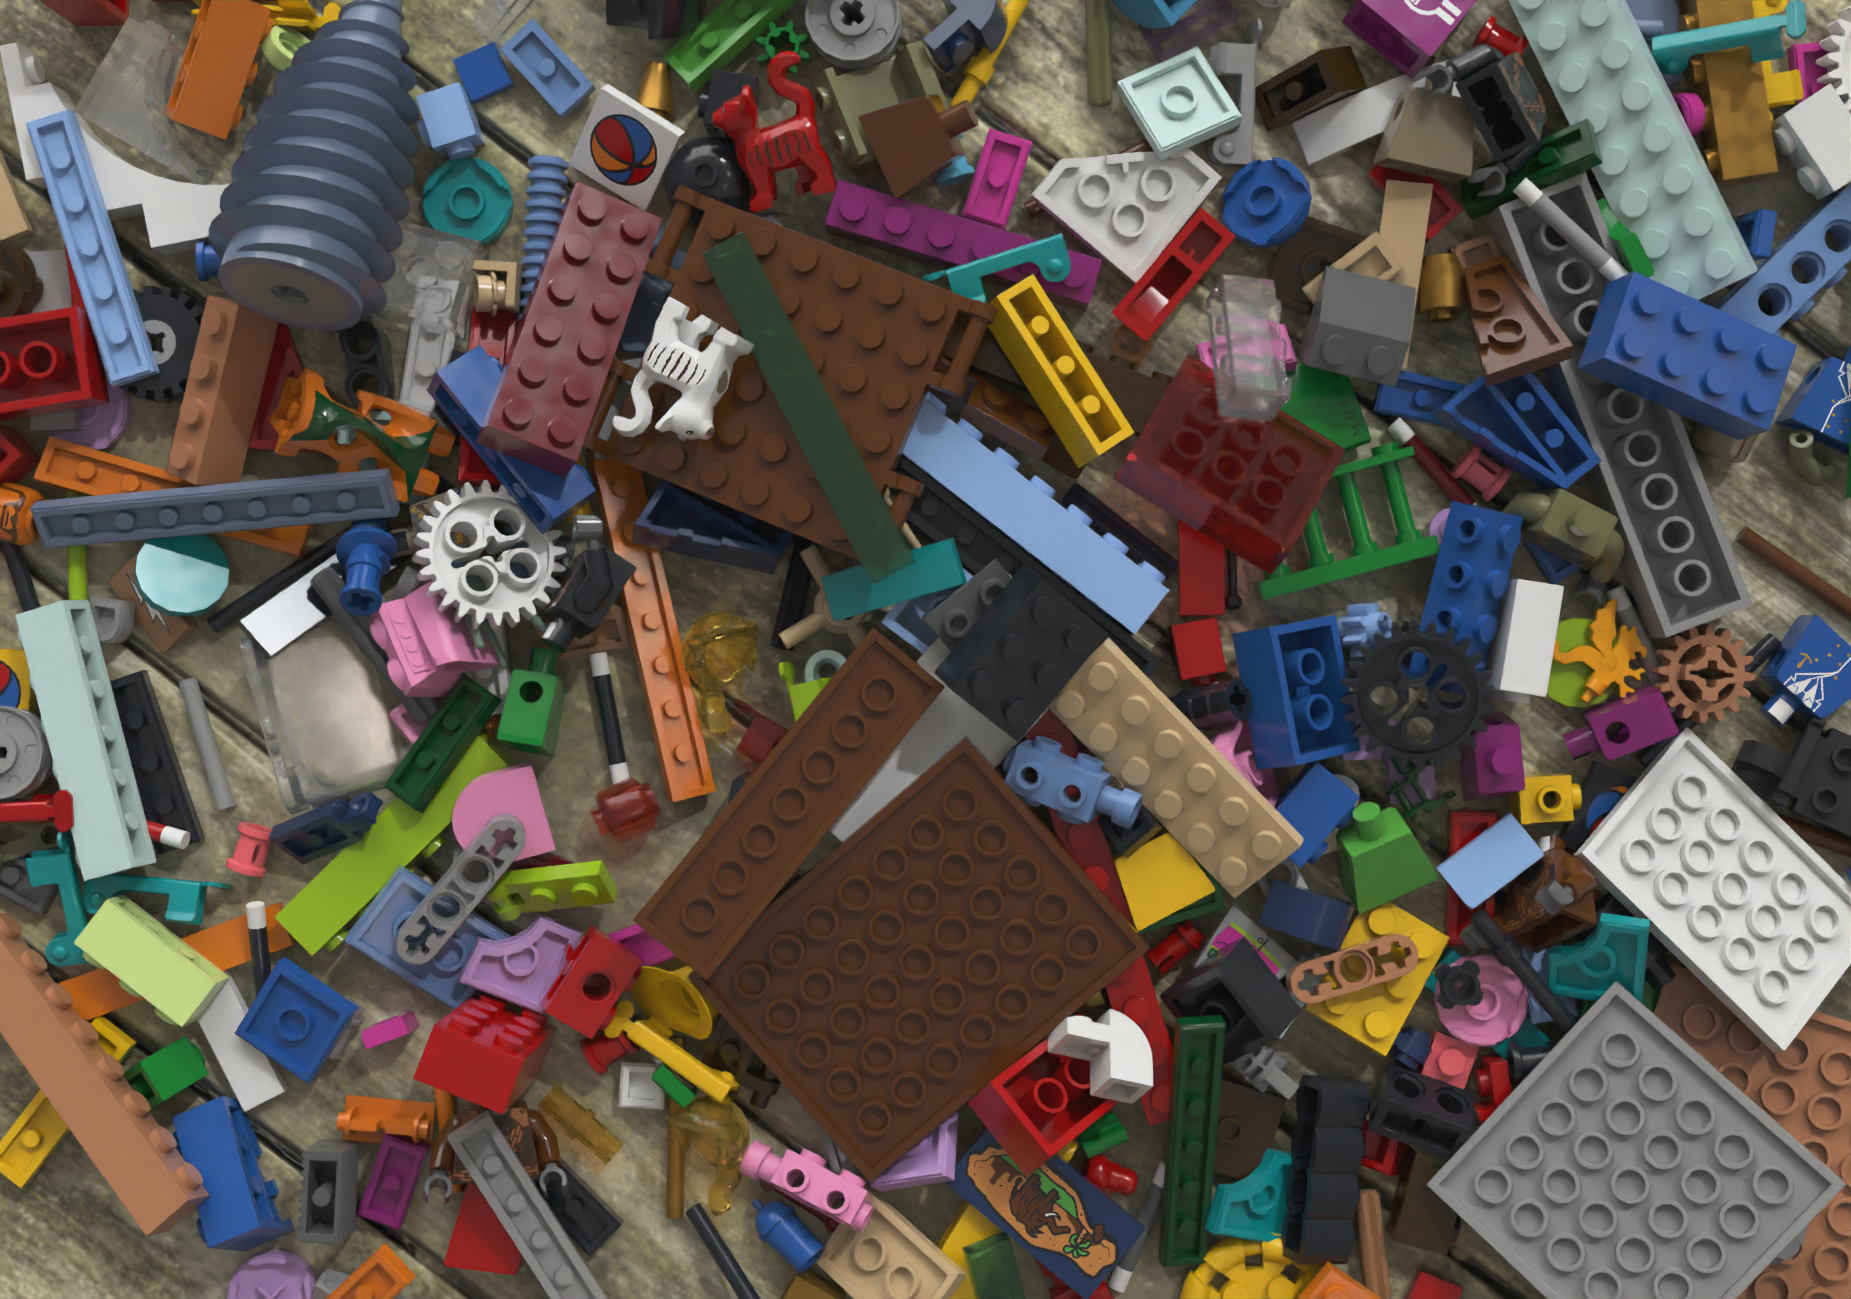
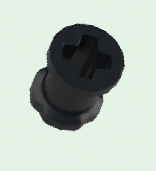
[1505,1041,1557,1084]

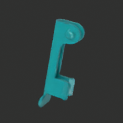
[1652,0,1807,74]
[921,233,1071,303]
[25,829,89,967]
[83,873,233,925]

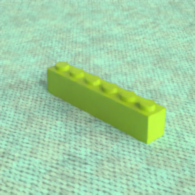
[275,728,517,956]

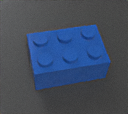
[1232,615,1361,770]

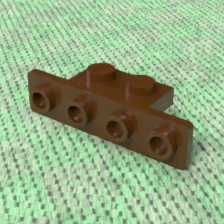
[928,356,1087,479]

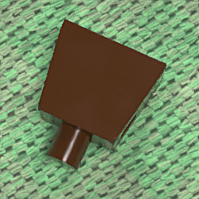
[858,95,978,198]

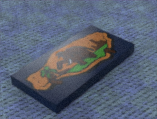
[945,1127,1145,1299]

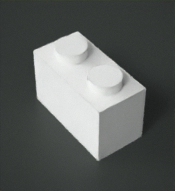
[1772,83,1851,200]

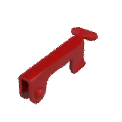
[0,790,74,832]

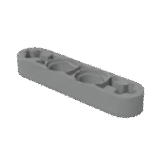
[396,814,526,965]

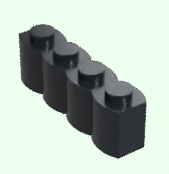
[1281,1075,1371,1265]

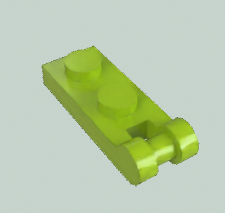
[485,860,618,922]

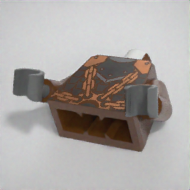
[1460,836,1597,953]
[423,1100,568,1205]

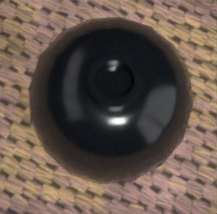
[664,136,755,229]

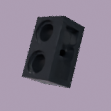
[1368,1062,1474,1160]

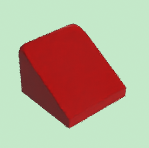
[1361,1118,1408,1176]

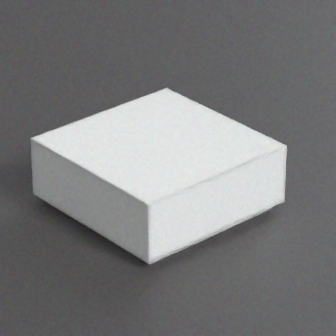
[619,1059,666,1110]

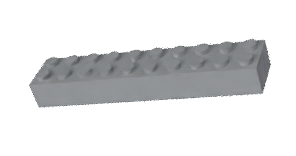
[1486,173,1753,638]

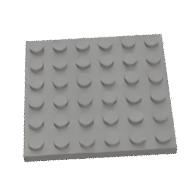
[1427,981,1846,1299]

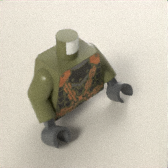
[1501,489,1626,610]

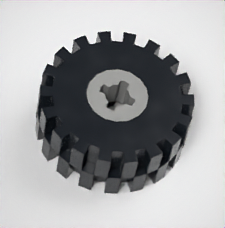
[98,285,205,404]

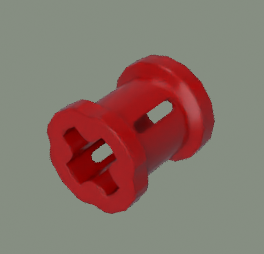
[1470,15,1529,56]
[580,1030,640,1076]

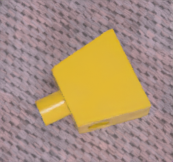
[1112,828,1216,931]

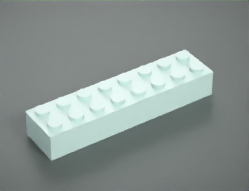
[1508,0,1758,300]

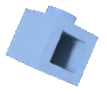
[416,82,485,160]

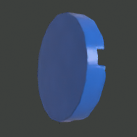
[1221,157,1312,248]

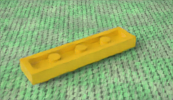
[0,1015,137,1188]

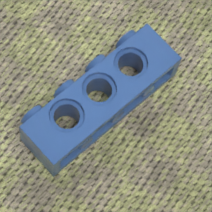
[1713,183,1851,337]

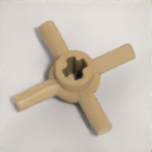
[778,544,868,649]

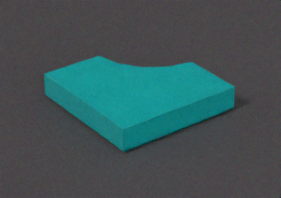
[1547,913,1650,1003]
[1205,1148,1293,1242]

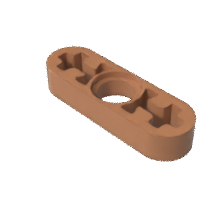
[1286,934,1418,1004]

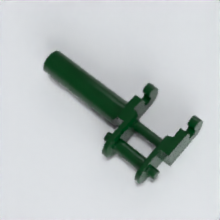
[1386,722,1456,820]

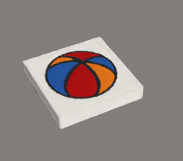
[569,84,685,211]

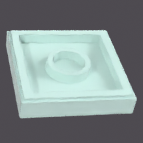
[1117,46,1242,160]

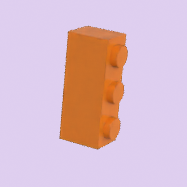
[164,0,273,140]

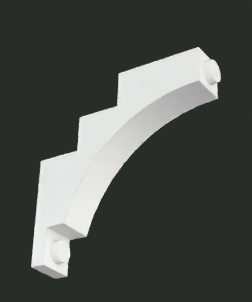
[0,42,230,256]

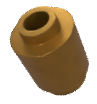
[1418,253,1466,324]

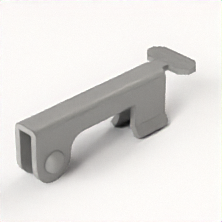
[1207,19,1263,167]

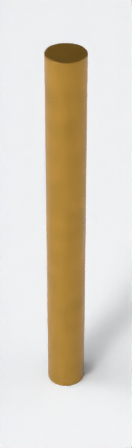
[666,1036,687,1219]

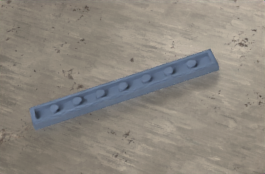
[30,468,400,549]

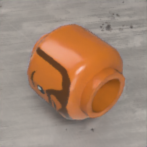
[0,481,47,546]

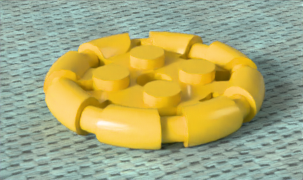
[1180,1233,1325,1299]

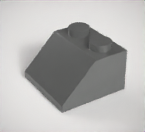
[1299,265,1416,387]

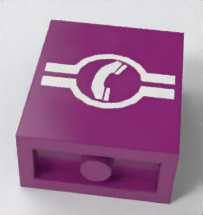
[1342,0,1477,79]

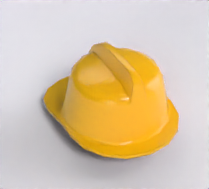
[630,966,719,1040]

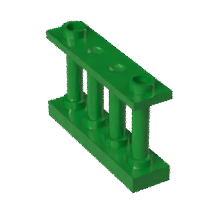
[1230,441,1440,601]

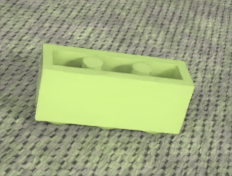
[74,894,230,1027]

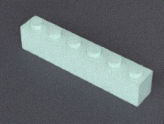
[15,600,157,881]

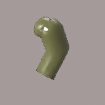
[1788,429,1837,486]

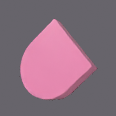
[452,761,556,863]

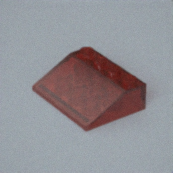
[1112,354,1346,575]

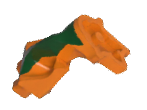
[269,367,455,502]

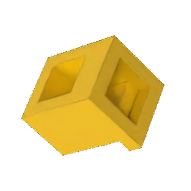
[1509,773,1582,825]

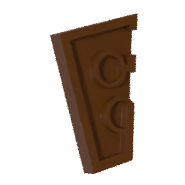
[1463,255,1573,388]

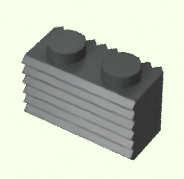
[296,1139,360,1244]

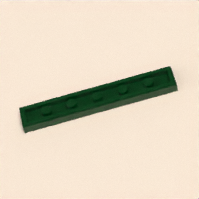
[1158,1015,1226,1267]

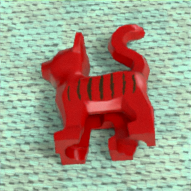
[712,51,837,213]

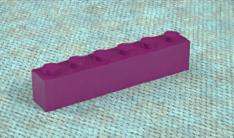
[825,180,1102,312]

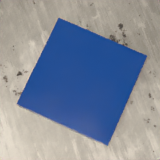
[235,957,359,1084]

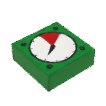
[651,1062,698,1108]

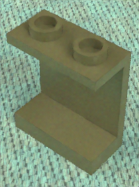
[812,40,949,171]

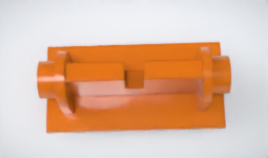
[336,1094,436,1148]

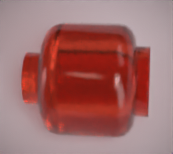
[590,777,662,844]

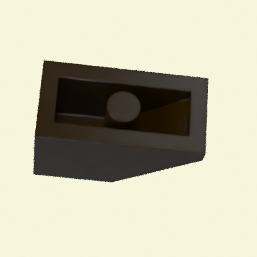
[1255,45,1367,132]
[1385,1144,1461,1255]

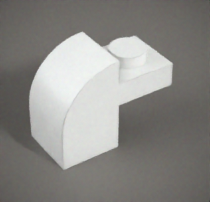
[1048,1009,1153,1104]

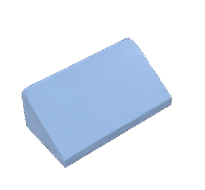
[1436,812,1544,910]

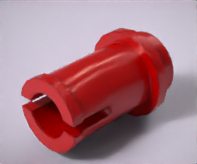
[1146,919,1206,975]

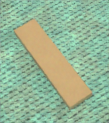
[1379,180,1433,369]

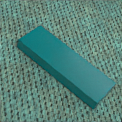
[820,538,967,621]

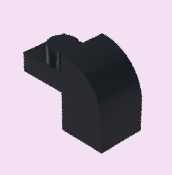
[606,0,706,40]

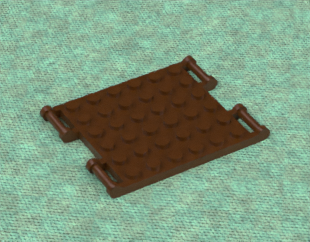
[583,185,999,573]

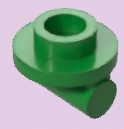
[1077,1113,1129,1159]

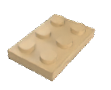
[816,1187,967,1299]

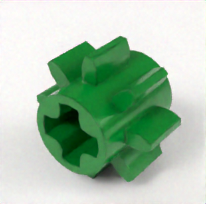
[756,20,811,79]

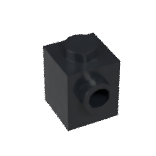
[698,69,762,145]

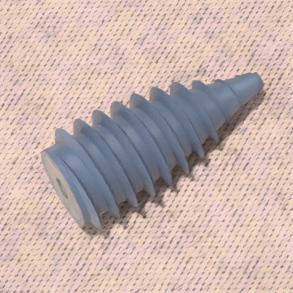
[208,0,420,331]

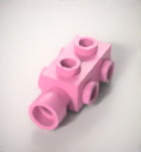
[739,1140,874,1232]

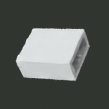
[1481,579,1564,704]

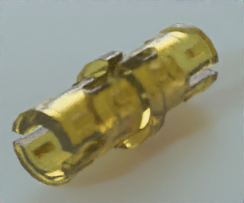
[538,1083,625,1165]

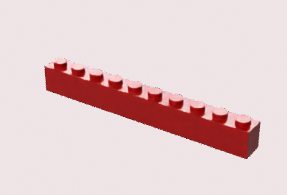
[1024,709,1174,1126]

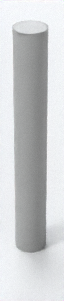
[178,677,236,811]

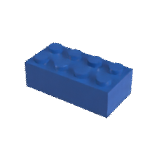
[1577,271,1797,440]

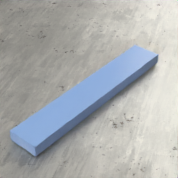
[26,109,160,387]

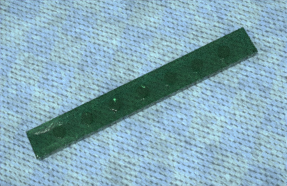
[702,231,916,584]

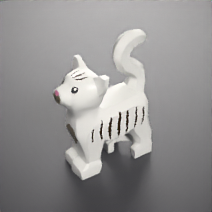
[612,296,754,441]

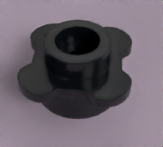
[1434,960,1483,1009]

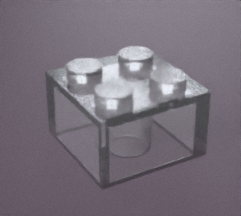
[374,220,489,341]

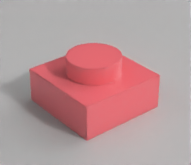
[1418,1029,1479,1089]

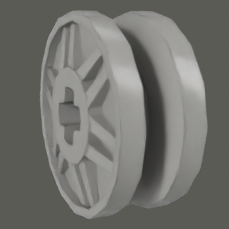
[805,0,902,72]
[0,705,53,801]

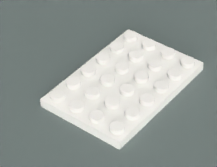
[1574,727,1851,1053]

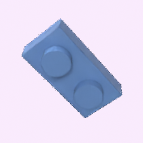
[499,18,596,120]

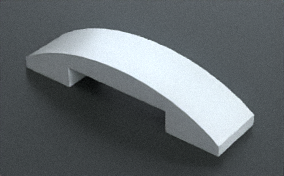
[1291,60,1461,167]

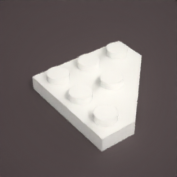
[1030,148,1222,284]

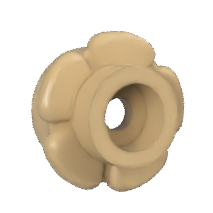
[474,271,506,316]

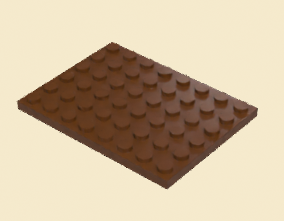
[688,736,1150,1182]

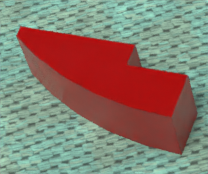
[1111,208,1236,342]

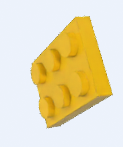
[1302,902,1450,1057]

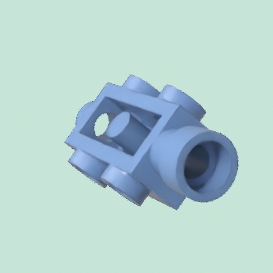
[1003,736,1144,829]

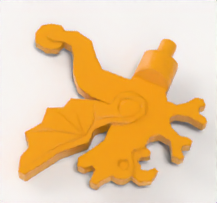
[1553,598,1647,704]

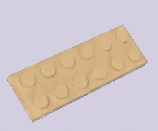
[1048,637,1304,899]

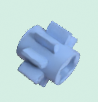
[1337,603,1392,658]

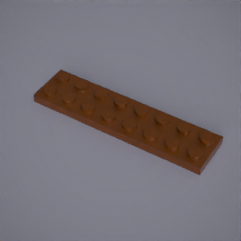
[633,628,945,980]

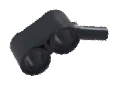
[335,320,396,411]

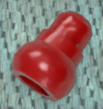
[1080,1153,1138,1196]

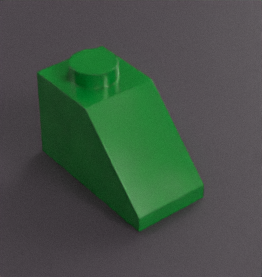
[123,1035,209,1110]

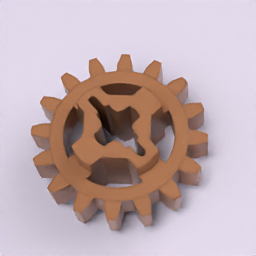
[1650,624,1756,723]

